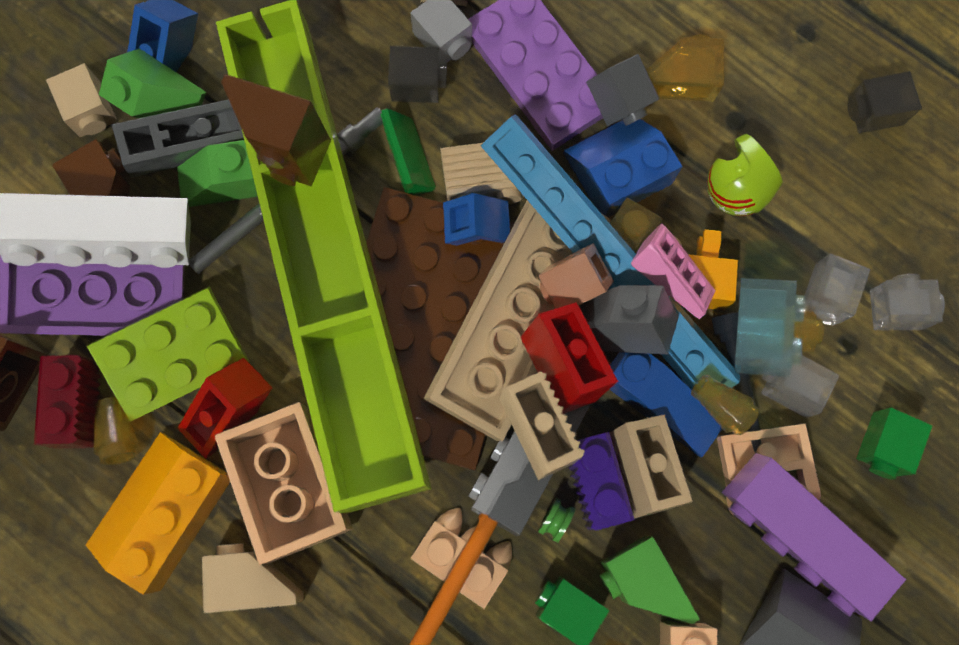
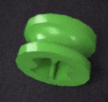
[538,497,576,543]

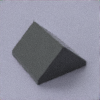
[739,569,862,645]

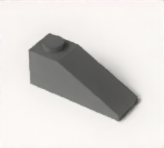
[112,100,244,178]
[579,285,678,354]

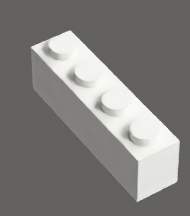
[0,193,191,268]

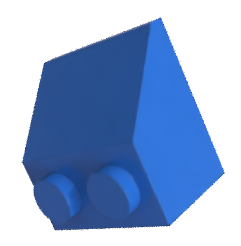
[563,119,683,218]

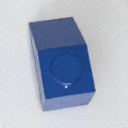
[128,0,198,72]

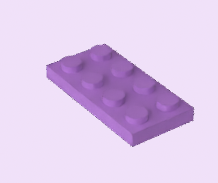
[468,0,603,151]
[0,255,185,336]

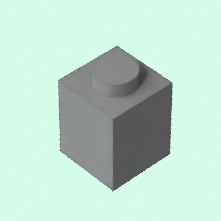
[410,0,472,66]

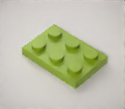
[87,287,249,422]

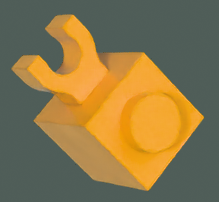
[679,229,738,310]

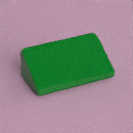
[380,108,436,196]

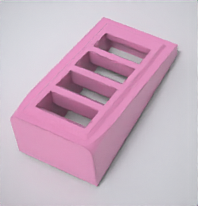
[631,223,715,319]

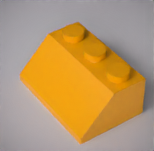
[86,432,230,595]

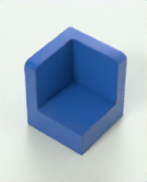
[443,193,510,245]

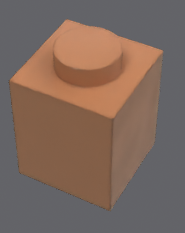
[539,243,614,308]

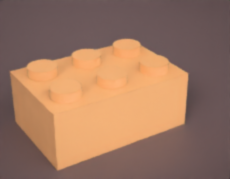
[214,402,353,565]

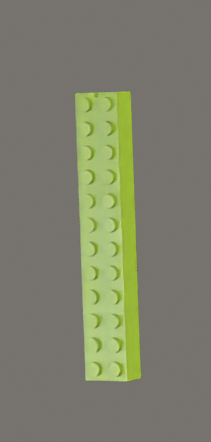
[216,0,432,514]

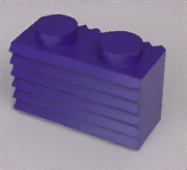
[568,432,635,530]

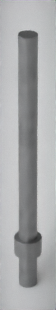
[189,107,382,274]

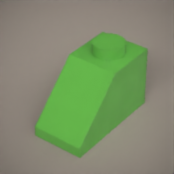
[99,48,206,118]
[177,140,258,207]
[600,536,700,624]

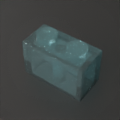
[735,278,805,377]

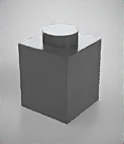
[586,54,659,126]

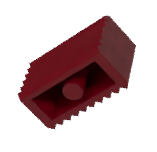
[34,355,101,449]

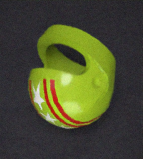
[707,134,783,216]

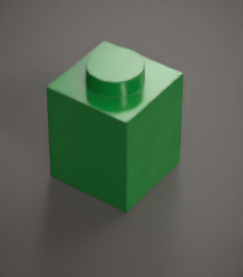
[856,407,933,480]
[534,577,610,645]

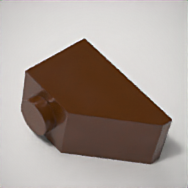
[52,139,131,197]

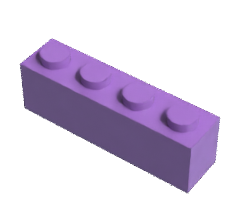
[721,453,906,621]

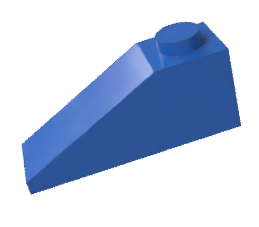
[609,352,726,458]

